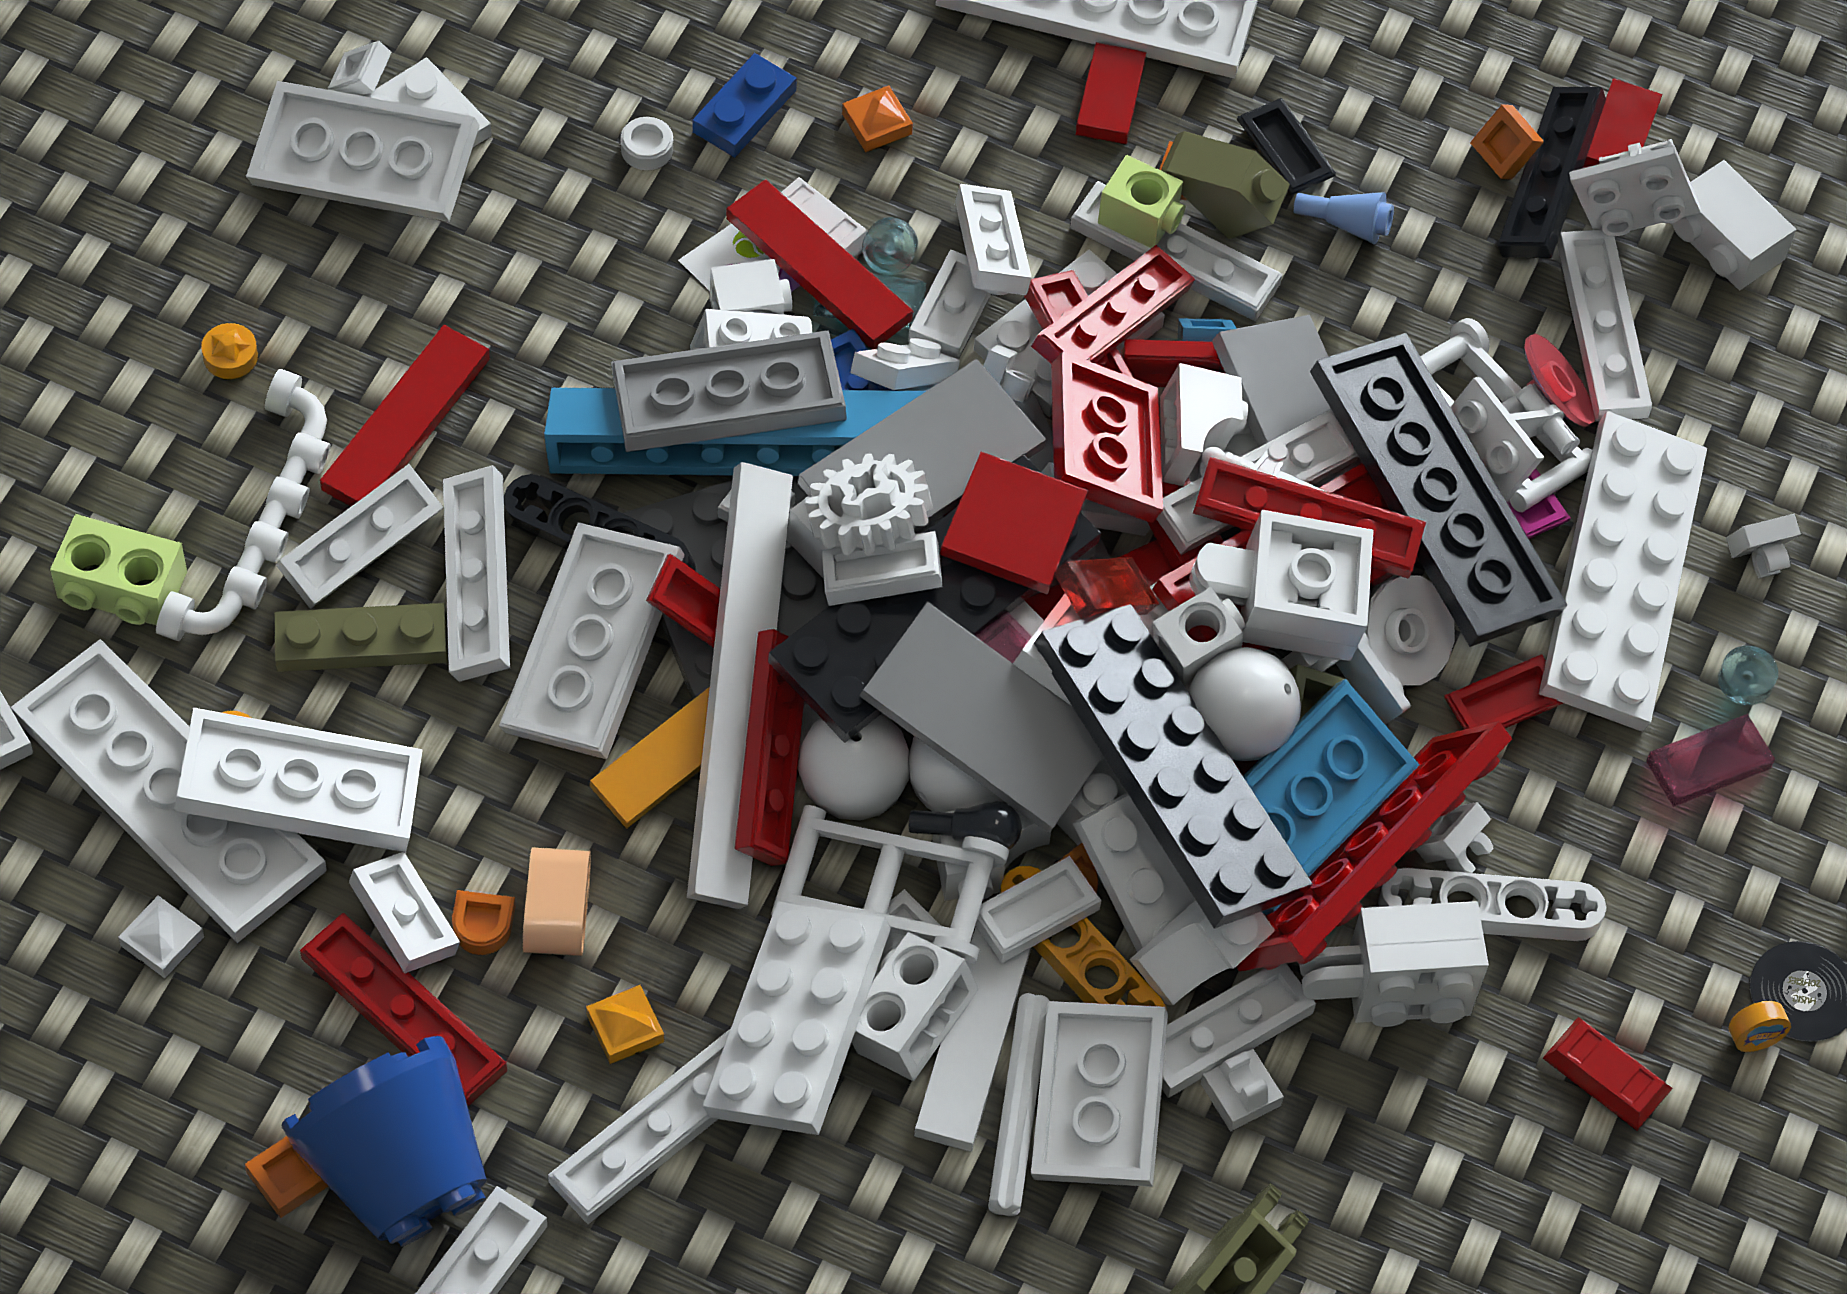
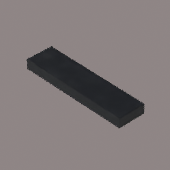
[1497,87,1606,258]

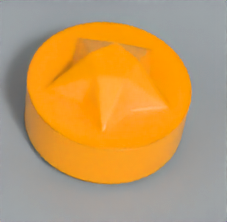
[201,323,258,379]

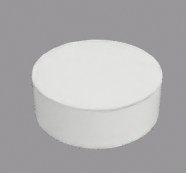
[621,117,673,170]

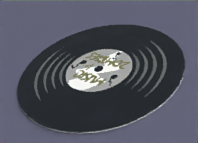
[1750,941,1847,1041]

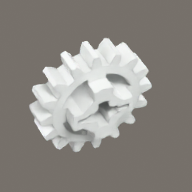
[805,454,933,556]

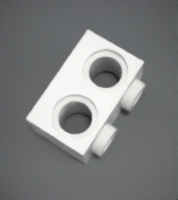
[852,932,979,1081]

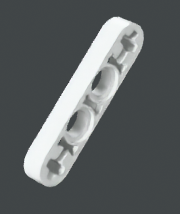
[1378,868,1606,941]

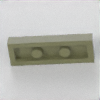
[274,603,447,672]

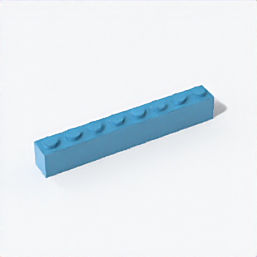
[544,388,926,476]

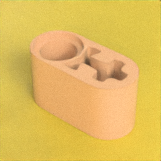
[523,847,591,956]

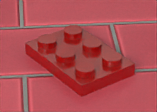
[1051,351,1163,523]

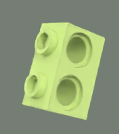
[50,514,187,625]

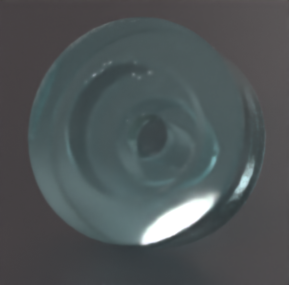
[862,217,918,275]
[1718,646,1778,705]

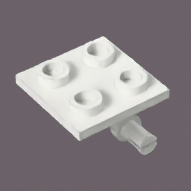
[1569,139,1701,236]
[1451,377,1580,502]

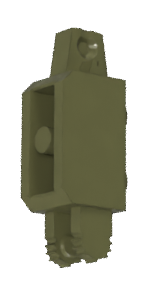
[1169,1184,1309,1294]

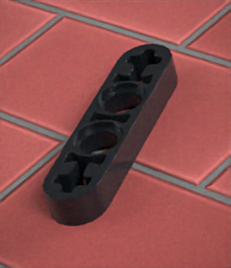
[504,474,696,571]

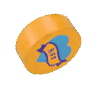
[1728,1001,1791,1052]

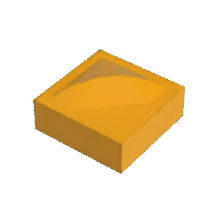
[586,985,664,1064]

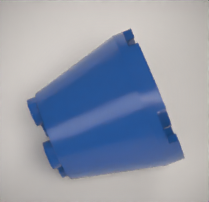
[281,1036,487,1247]

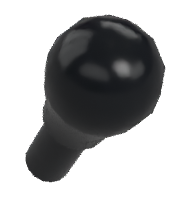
[909,801,1022,850]

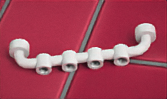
[156,369,331,641]

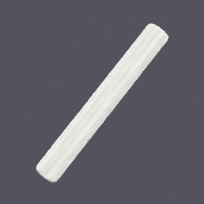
[988,993,1049,1216]

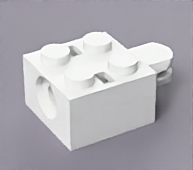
[1189,510,1373,661]
[1299,901,1489,1027]

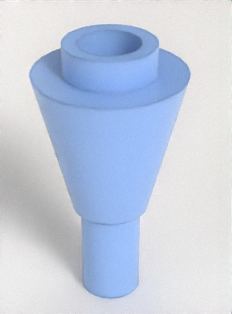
[1294,192,1394,244]

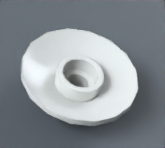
[1365,575,1455,685]

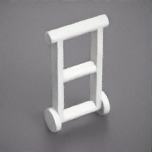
[1420,318,1593,512]
[771,805,1009,963]

